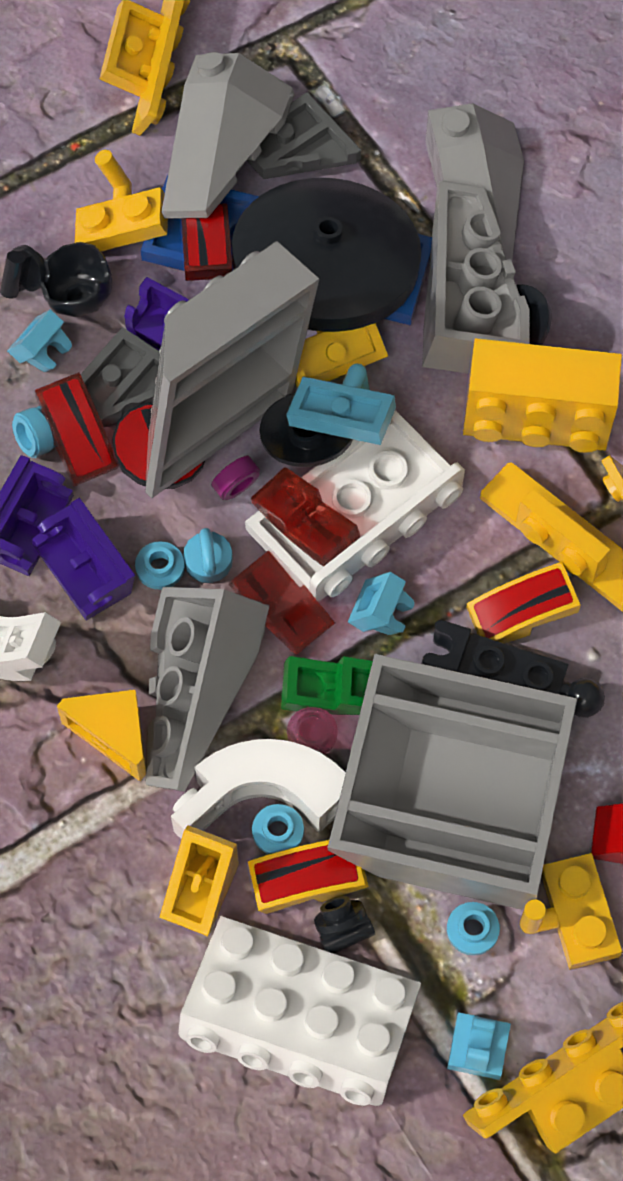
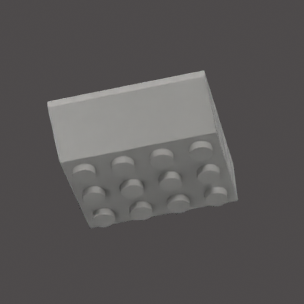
[145,241,319,498]
[328,654,577,910]

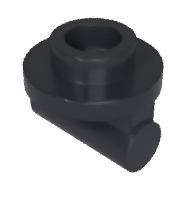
[0,245,46,299]
[314,896,376,954]

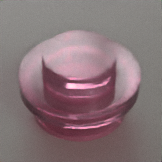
[287,707,338,755]

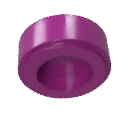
[211,455,260,500]

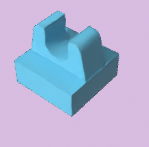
[7,309,72,372]
[348,572,415,635]
[447,1012,511,1080]

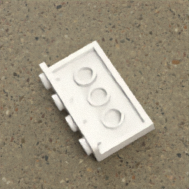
[245,410,465,604]
[178,916,421,1106]

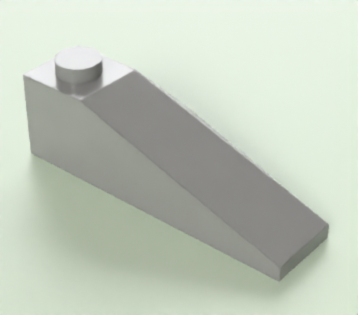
[162,52,294,219]
[426,103,524,261]
[422,181,529,374]
[146,587,269,792]

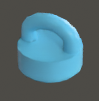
[12,405,61,458]
[183,528,233,583]

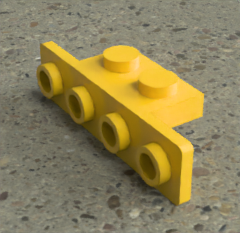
[99,0,190,136]
[480,463,623,612]
[463,1002,623,1154]

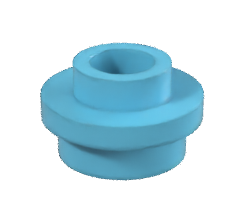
[135,541,185,590]
[252,804,304,854]
[447,902,500,956]

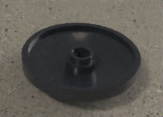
[232,178,421,332]

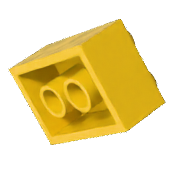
[463,338,622,453]

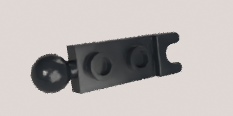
[421,620,605,718]

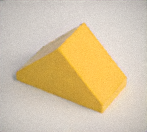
[57,690,146,781]
[159,825,239,936]

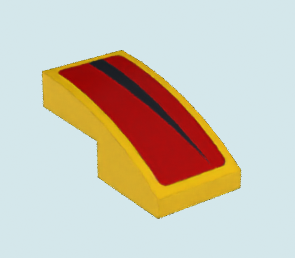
[466,562,581,643]
[248,840,369,914]

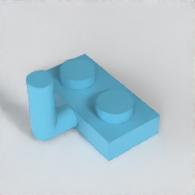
[287,363,396,445]

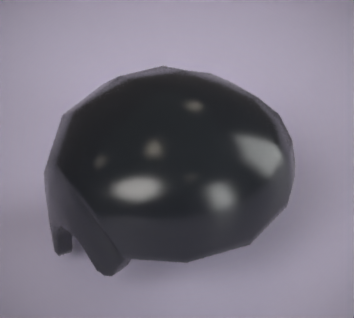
[40,242,112,317]

